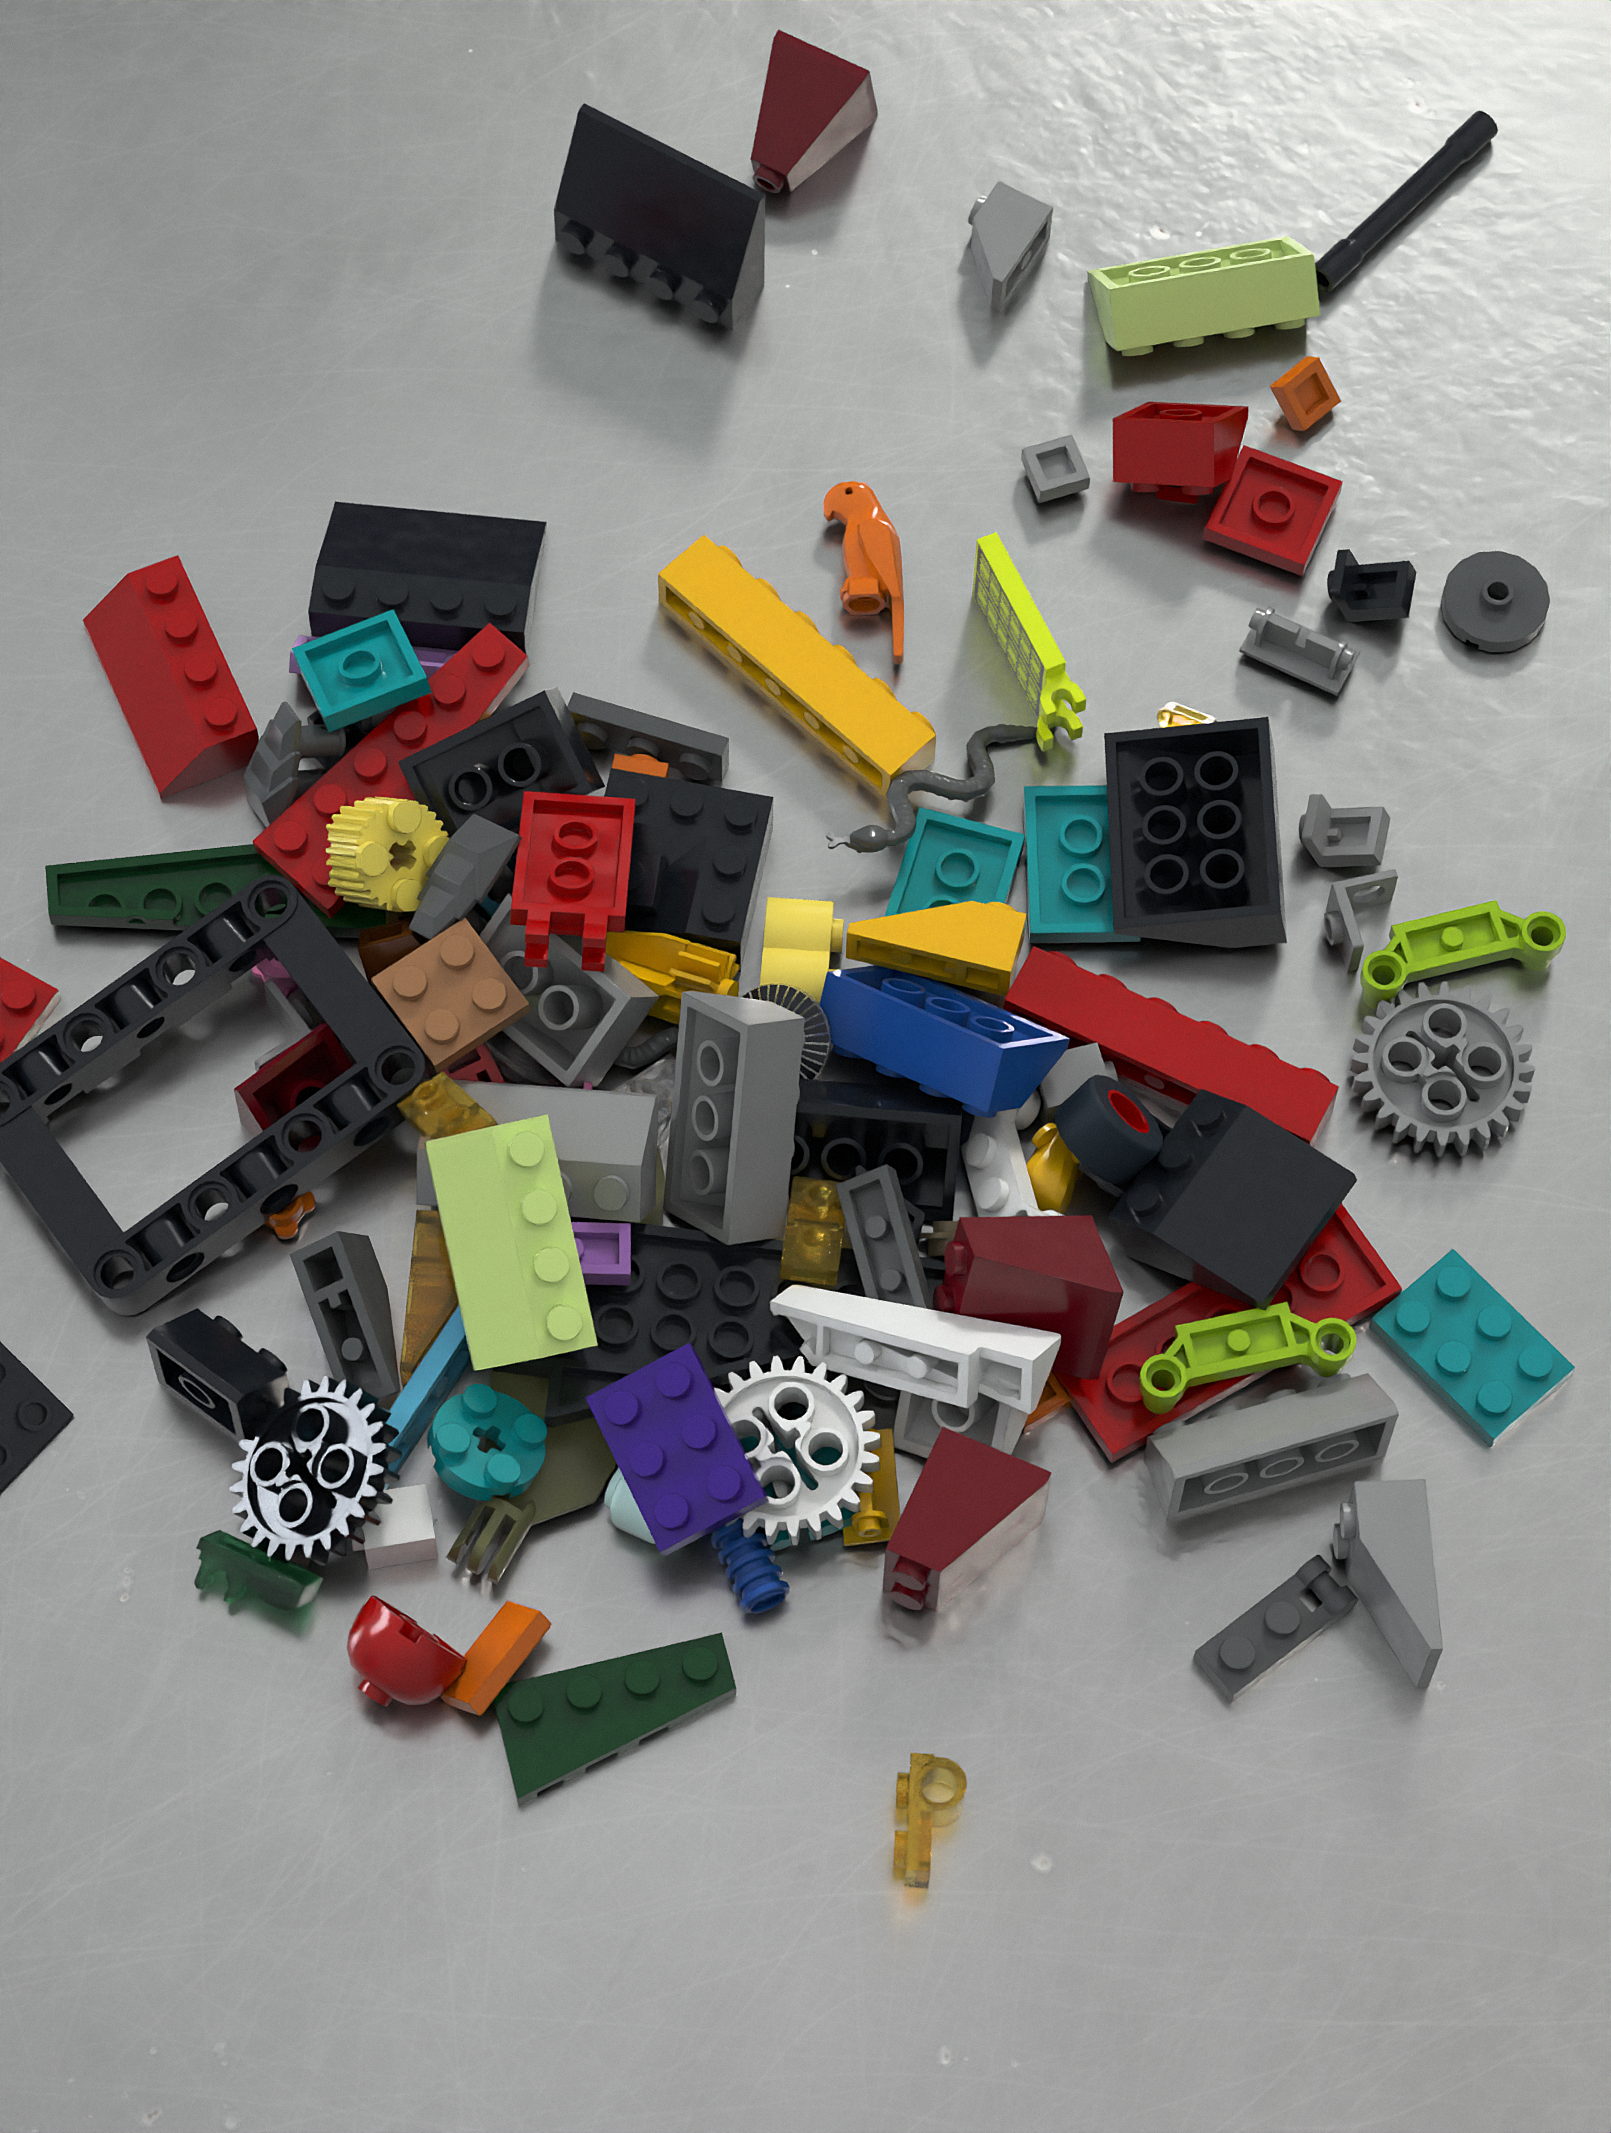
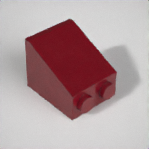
[933,1215,1124,1380]
[882,1427,1052,1612]

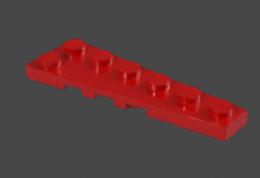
[252,623,530,919]

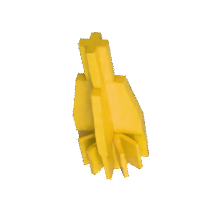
[606,931,740,1025]

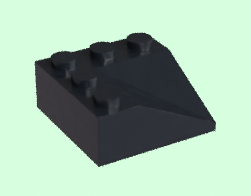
[604,768,774,972]

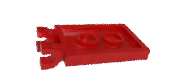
[510,791,636,972]

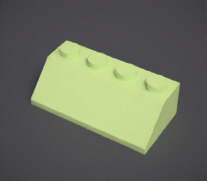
[1087,236,1320,356]
[424,1114,598,1371]

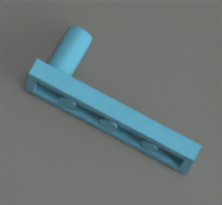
[384,1305,471,1490]

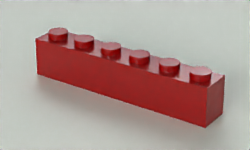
[1003,946,1339,1148]

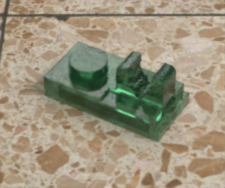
[194,1530,323,1610]

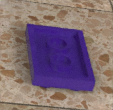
[586,1343,769,1556]

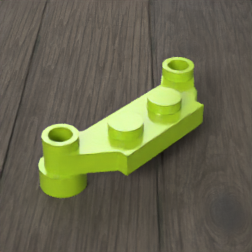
[1360,900,1566,1009]
[1139,1302,1357,1414]

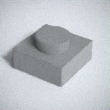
[1021,435,1090,503]

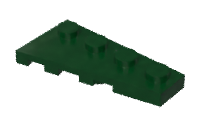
[493,1633,736,1806]

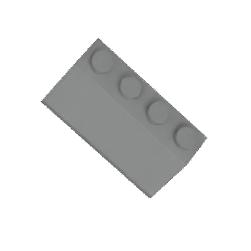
[663,991,805,1245]
[416,1078,658,1222]
[1144,1373,1399,1520]

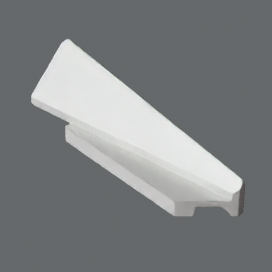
[770,1285,1061,1414]

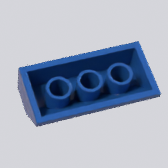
[813,965,1070,1118]

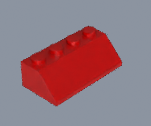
[83,555,259,799]

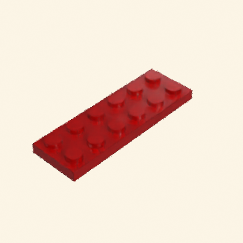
[1051,1203,1402,1463]

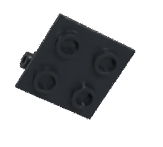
[0,1342,74,1490]

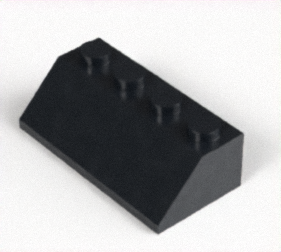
[788,1078,963,1221]

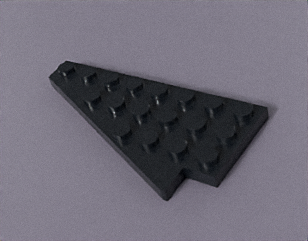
[493,1217,946,1428]

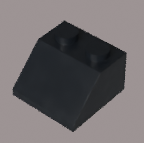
[146,1308,290,1442]

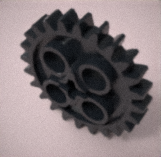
[230,1376,402,1568]

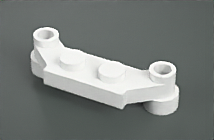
[960,1089,1065,1217]

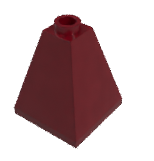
[751,29,878,193]

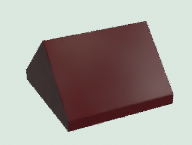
[234,1023,353,1153]

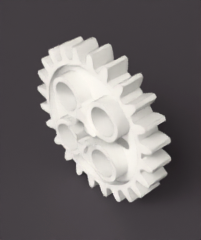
[714,1356,881,1545]

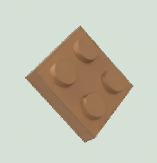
[371,918,530,1074]

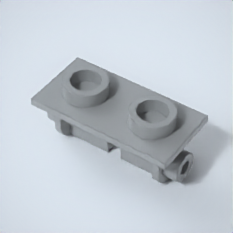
[1239,607,1360,696]

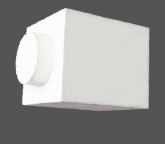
[352,1483,438,1570]

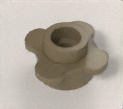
[920,1221,958,1256]

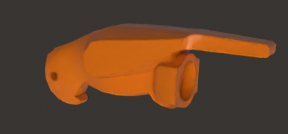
[823,481,904,664]

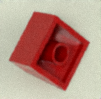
[1113,402,1249,495]

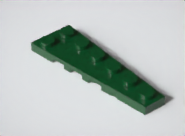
[45,844,387,938]

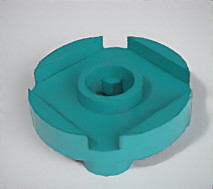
[427,1384,547,1501]

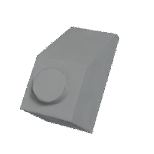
[968,181,1053,312]

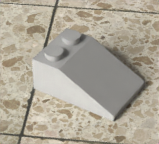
[479,894,659,1088]
[1333,1479,1443,1688]

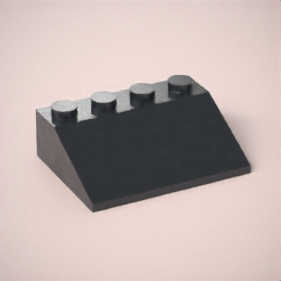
[554,103,765,330]
[308,502,547,656]
[1104,717,1287,948]

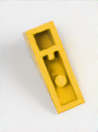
[846,901,1027,996]

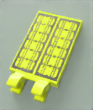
[972,532,1087,752]

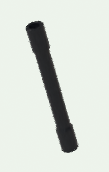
[1315,111,1498,292]

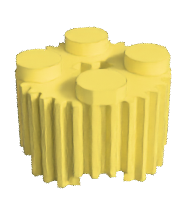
[325,796,450,912]

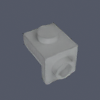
[1299,794,1391,867]

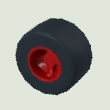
[1055,1074,1163,1185]

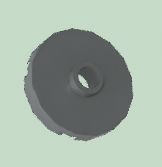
[1441,551,1550,652]

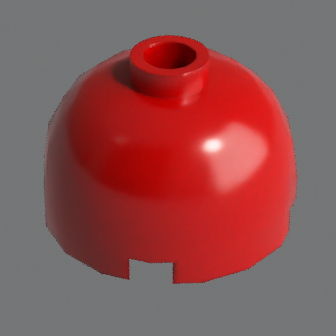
[347,1595,468,1707]

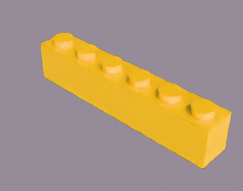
[658,535,936,799]

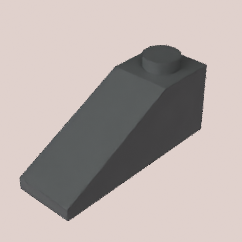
[289,1231,401,1402]

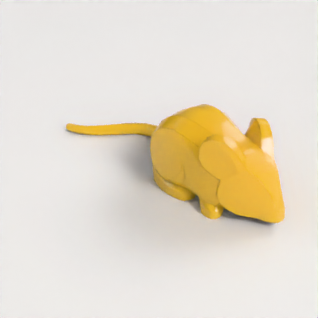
[1026,1123,1083,1214]

